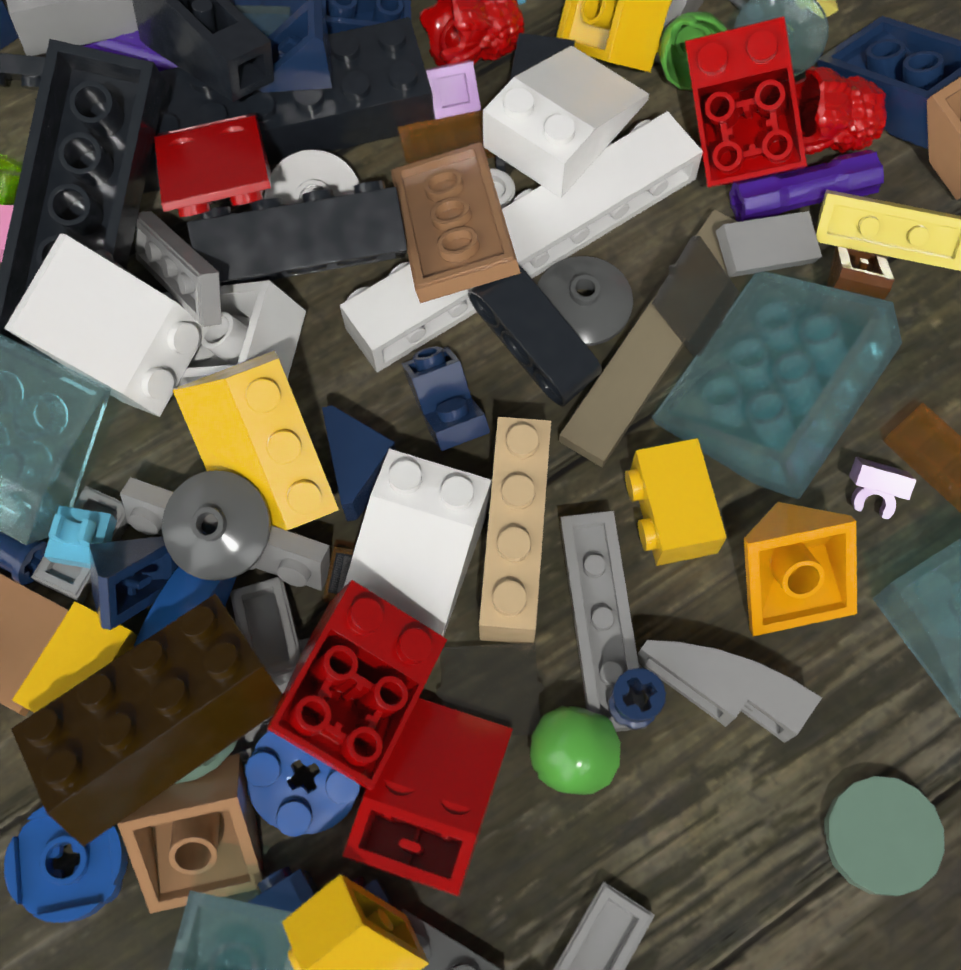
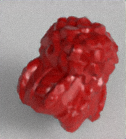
[419,0,525,66]
[795,66,887,155]

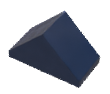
[258,0,332,93]
[322,405,396,522]
[89,536,178,630]

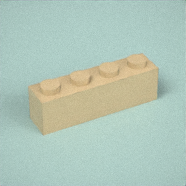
[479,417,551,645]

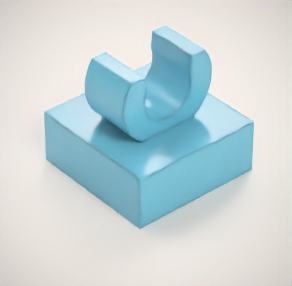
[44,505,117,569]

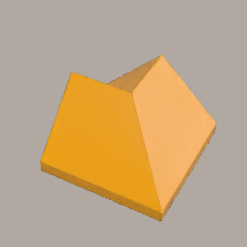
[744,502,857,636]

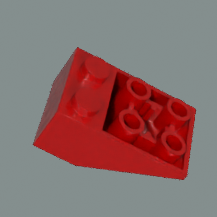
[685,16,807,188]
[154,112,271,217]
[267,580,448,791]
[342,698,513,898]

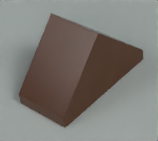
[821,246,894,324]

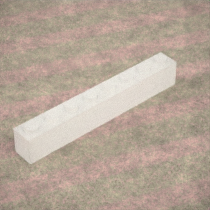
[340,111,703,373]

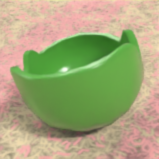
[658,11,727,91]
[530,706,621,795]

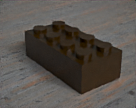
[11,593,283,847]

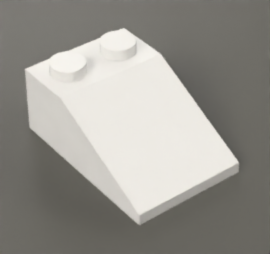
[483,45,649,198]
[4,233,210,417]
[163,280,306,387]
[343,449,492,637]

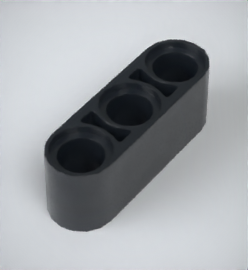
[468,265,602,407]

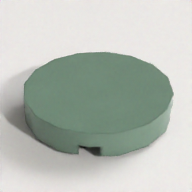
[824,776,945,896]

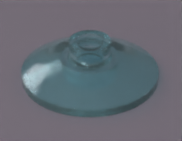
[734,0,829,76]

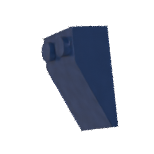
[817,16,961,149]

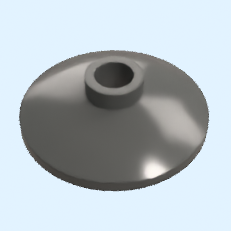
[537,256,633,346]
[162,470,271,581]

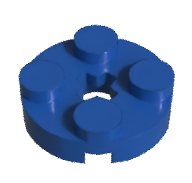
[245,731,361,836]
[4,806,128,923]

